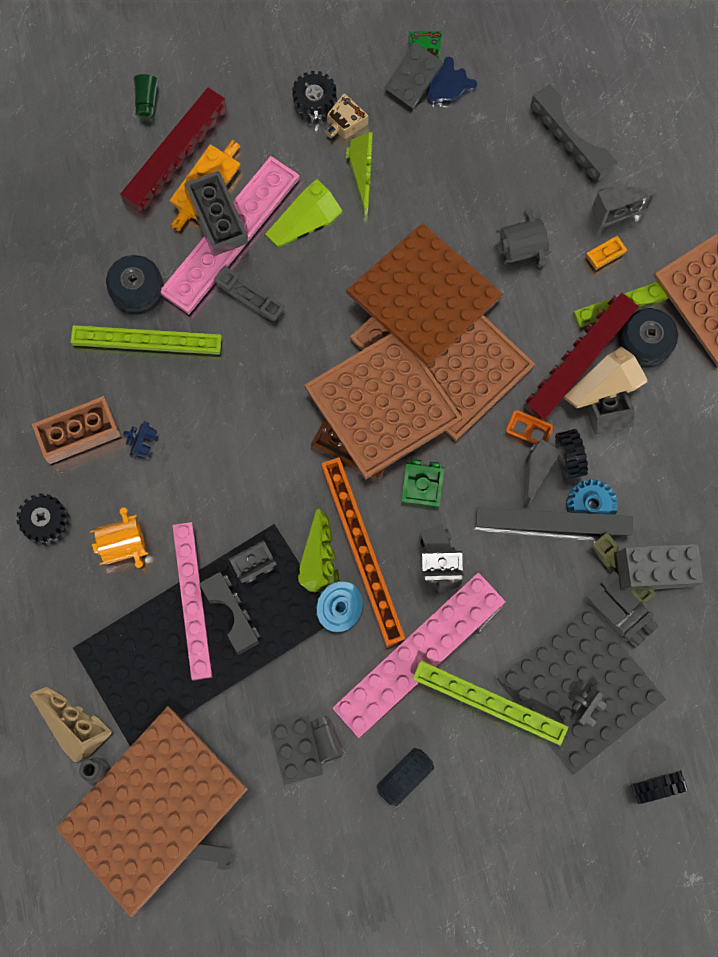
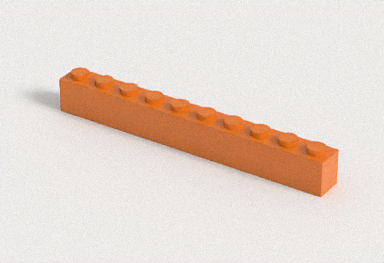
[321,457,405,649]

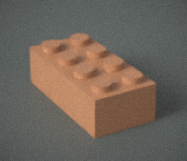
[32,396,121,464]

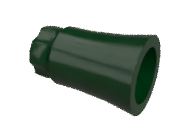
[134,74,159,118]

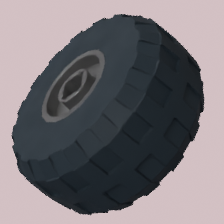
[106,255,163,312]
[620,308,678,365]
[376,748,434,807]

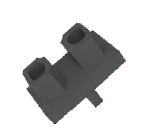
[571,689,607,728]

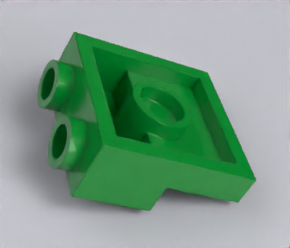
[401,459,445,507]

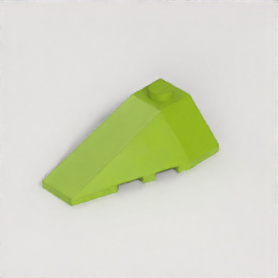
[346,132,373,215]
[265,179,343,247]
[298,509,339,593]

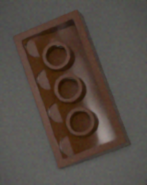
[311,419,385,482]

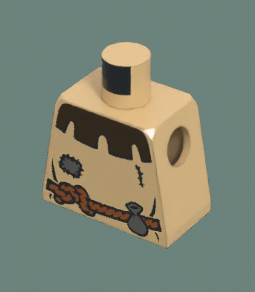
[325,94,368,139]

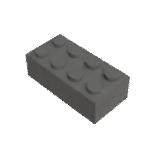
[185,171,248,257]
[616,544,704,591]

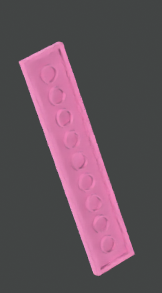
[160,156,300,314]
[332,572,506,738]

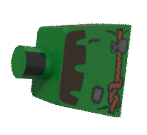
[408,31,442,59]

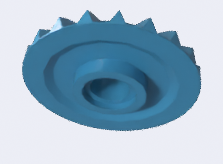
[567,479,618,515]
[315,581,363,632]

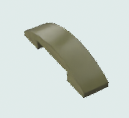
[592,533,656,605]

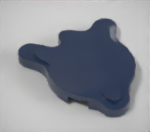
[427,57,477,103]

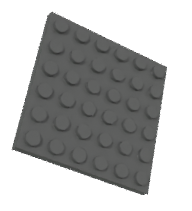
[497,606,666,774]

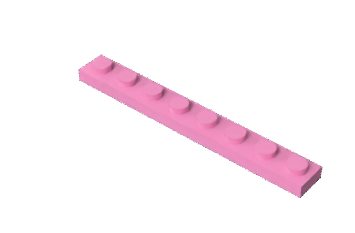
[173,522,212,680]

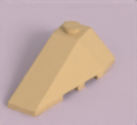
[564,347,647,409]
[30,686,112,763]

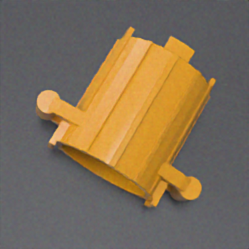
[90,507,149,568]

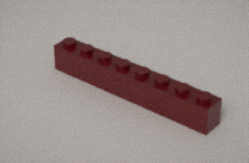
[120,87,227,213]
[525,292,639,421]

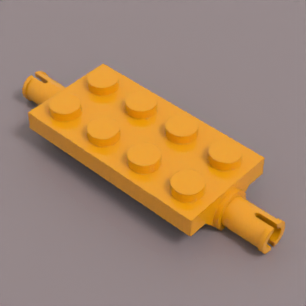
[170,140,240,231]

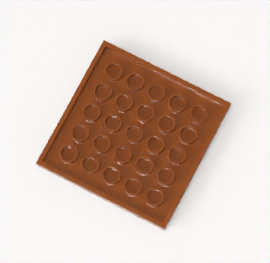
[346,223,503,367]

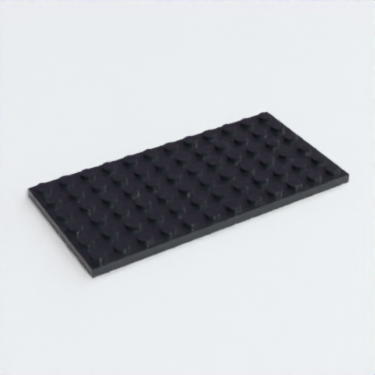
[73,524,326,747]

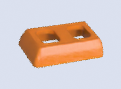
[506,410,554,444]

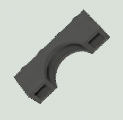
[199,572,260,655]

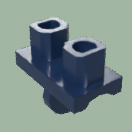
[123,421,157,457]

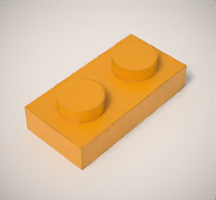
[586,236,627,270]

